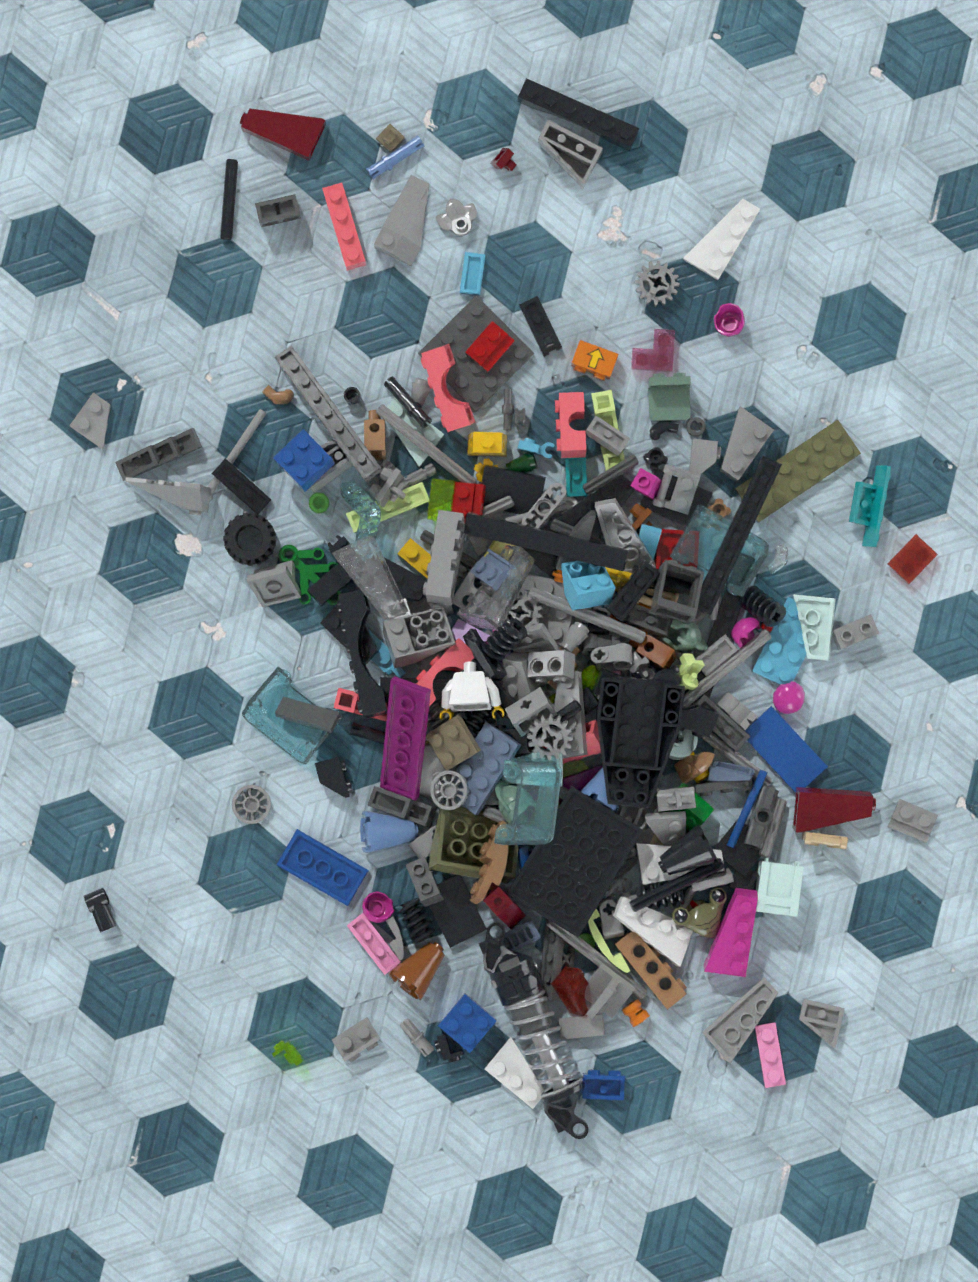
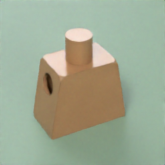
[364,410,386,460]

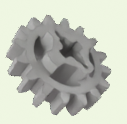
[635,261,680,306]
[500,591,545,627]
[527,714,573,760]

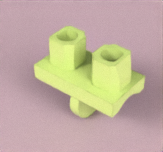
[677,653,705,690]

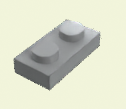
[585,416,630,456]

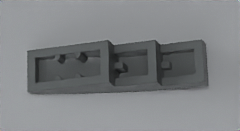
[115,428,202,481]

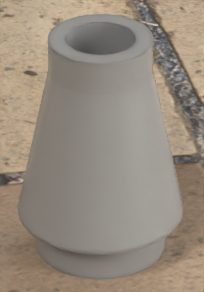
[411,378,431,406]
[561,622,589,653]

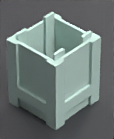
[755,857,804,917]

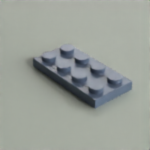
[449,722,521,815]

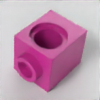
[630,468,662,500]

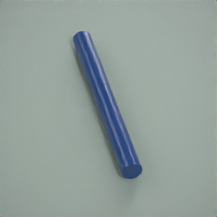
[727,769,768,848]

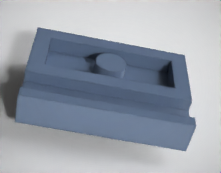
[470,549,515,591]

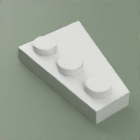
[484,1037,544,1109]

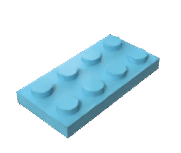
[752,597,806,685]

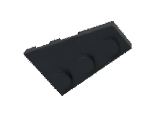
[320,606,379,664]

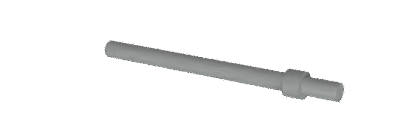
[197,409,267,516]

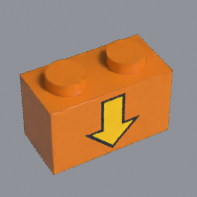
[571,340,619,381]

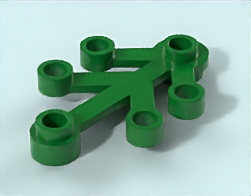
[278,545,341,605]

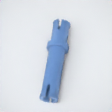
[366,135,425,180]

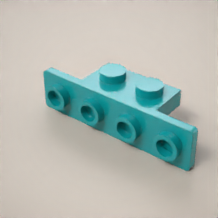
[849,465,891,547]

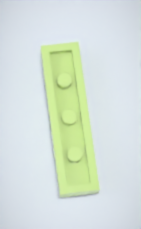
[346,482,430,533]

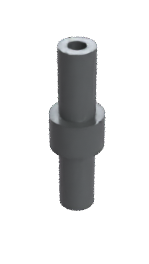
[502,388,514,430]

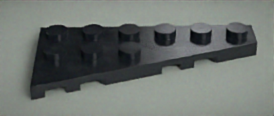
[514,475,635,579]

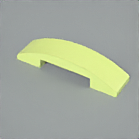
[591,390,625,471]
[588,909,630,973]

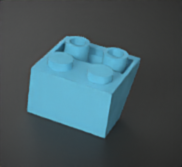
[561,561,615,611]

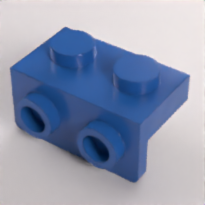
[582,1069,625,1100]

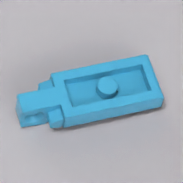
[368,629,406,678]

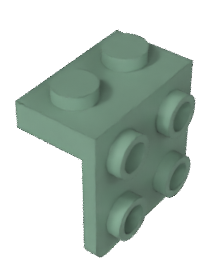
[648,373,691,421]

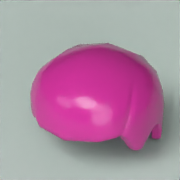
[714,303,745,337]
[731,617,760,649]
[773,681,805,714]
[362,891,394,923]

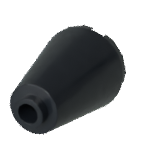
[658,824,718,875]

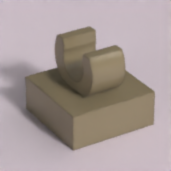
[376,124,405,153]

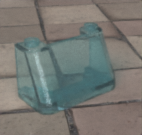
[670,505,769,597]
[242,666,343,764]
[494,756,562,845]

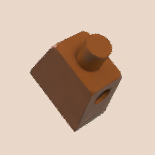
[628,634,676,671]

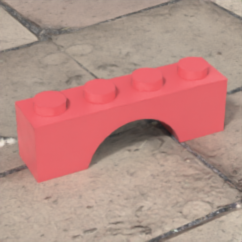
[322,183,366,271]
[421,344,475,432]
[416,638,474,707]

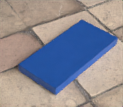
[745,706,828,793]
[276,829,369,906]

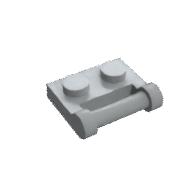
[653,464,701,515]

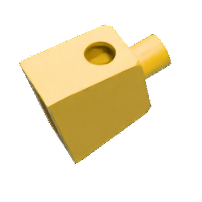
[468,432,507,457]

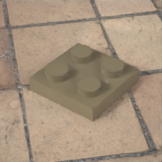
[426,714,481,771]

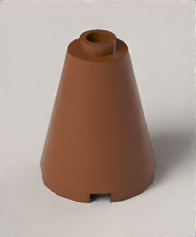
[389,942,445,1000]

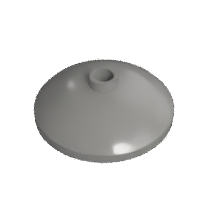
[419,743,460,799]

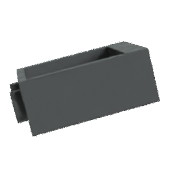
[650,560,704,624]

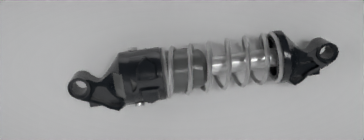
[478,922,589,1139]

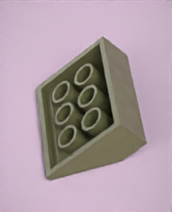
[429,803,519,884]

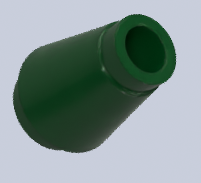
[506,453,538,473]

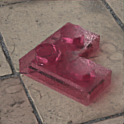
[631,329,675,372]

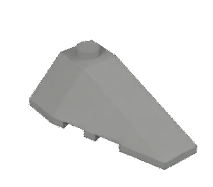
[374,175,429,266]
[126,477,211,516]

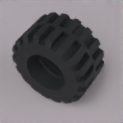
[223,513,276,566]

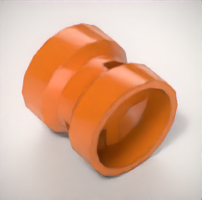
[622,998,650,1027]

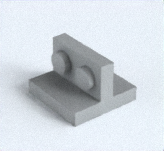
[247,561,301,607]
[579,963,636,1019]

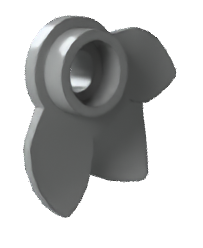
[436,199,477,236]

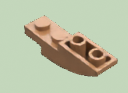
[470,820,508,904]

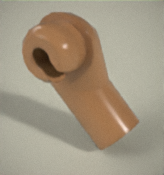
[262,385,294,405]

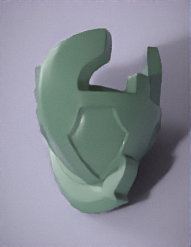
[662,619,708,652]
[495,780,538,825]

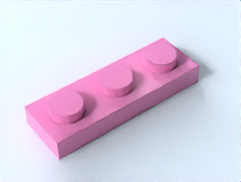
[347,913,401,975]
[755,1022,786,1088]

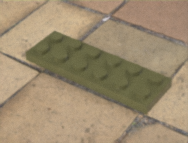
[735,420,861,523]

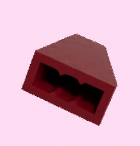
[240,108,326,161]
[792,787,876,833]
[483,886,526,929]

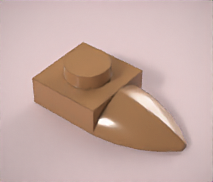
[674,752,715,783]

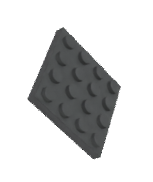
[418,295,534,412]

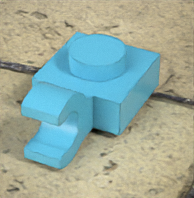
[517,438,555,459]

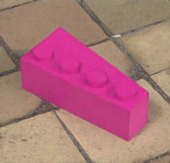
[703,888,758,977]

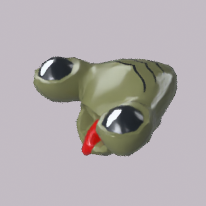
[672,887,727,938]

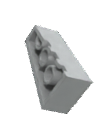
[423,510,466,606]

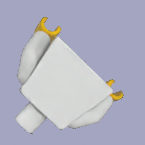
[439,662,504,720]

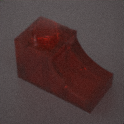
[551,966,589,1016]

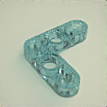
[340,481,381,557]

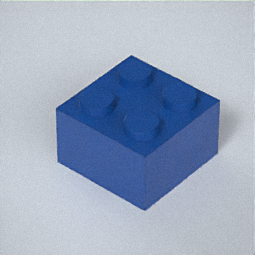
[273,429,335,492]
[438,993,497,1053]

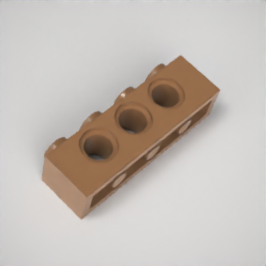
[614,930,687,1010]

